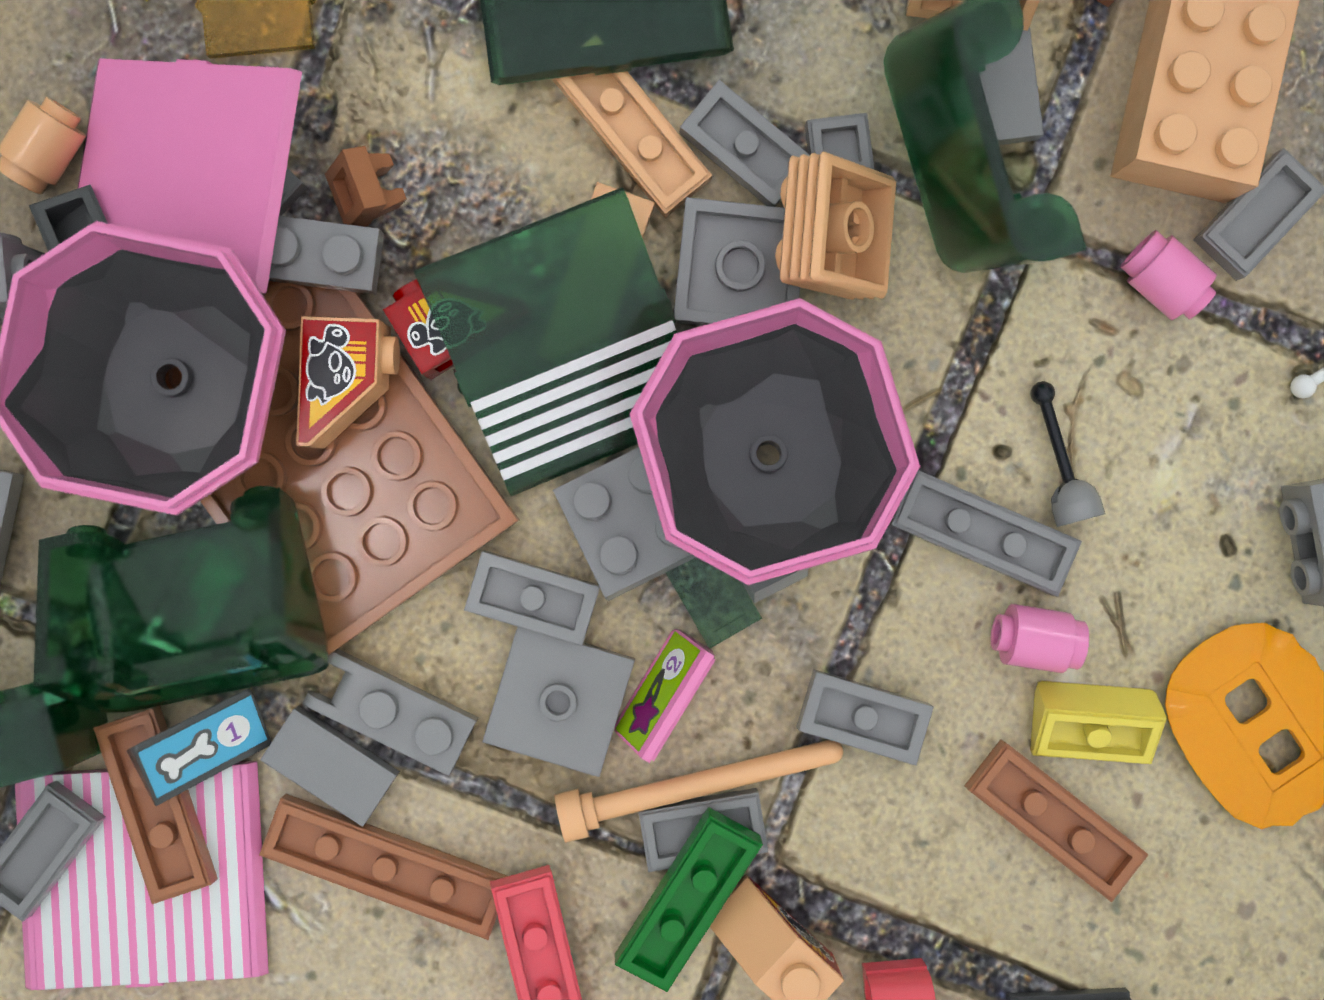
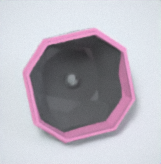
[0,221,286,515]
[630,298,920,585]

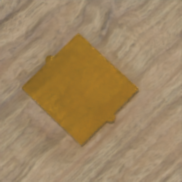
[195,0,316,59]

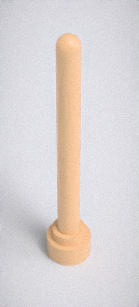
[554,740,843,843]

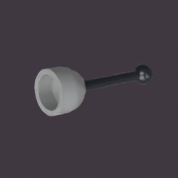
[1030,381,1106,527]

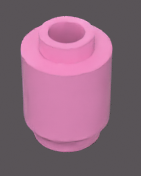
[1120,230,1217,320]
[991,604,1089,673]

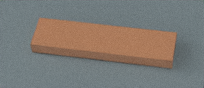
[259,794,507,940]

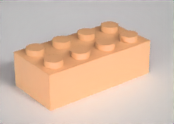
[1110,0,1300,203]

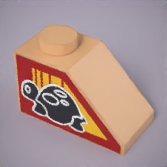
[296,316,400,449]
[710,875,844,1000]

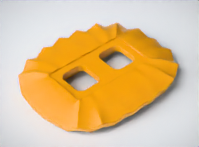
[1165,623,1324,830]

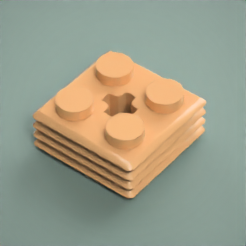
[775,151,896,300]

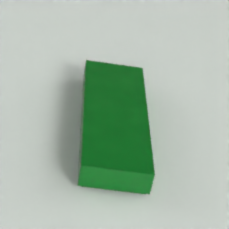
[615,807,763,992]

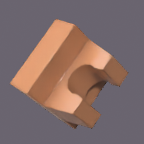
[325,146,407,227]

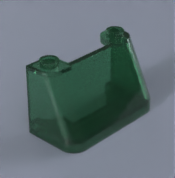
[883,0,1087,273]
[33,486,329,713]

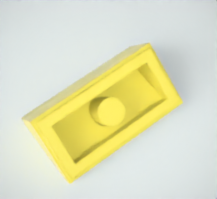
[1030,681,1167,764]

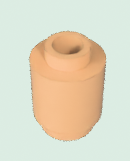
[0,96,86,195]

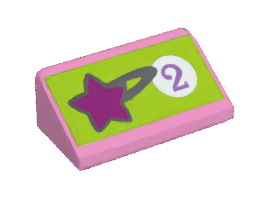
[614,629,715,763]

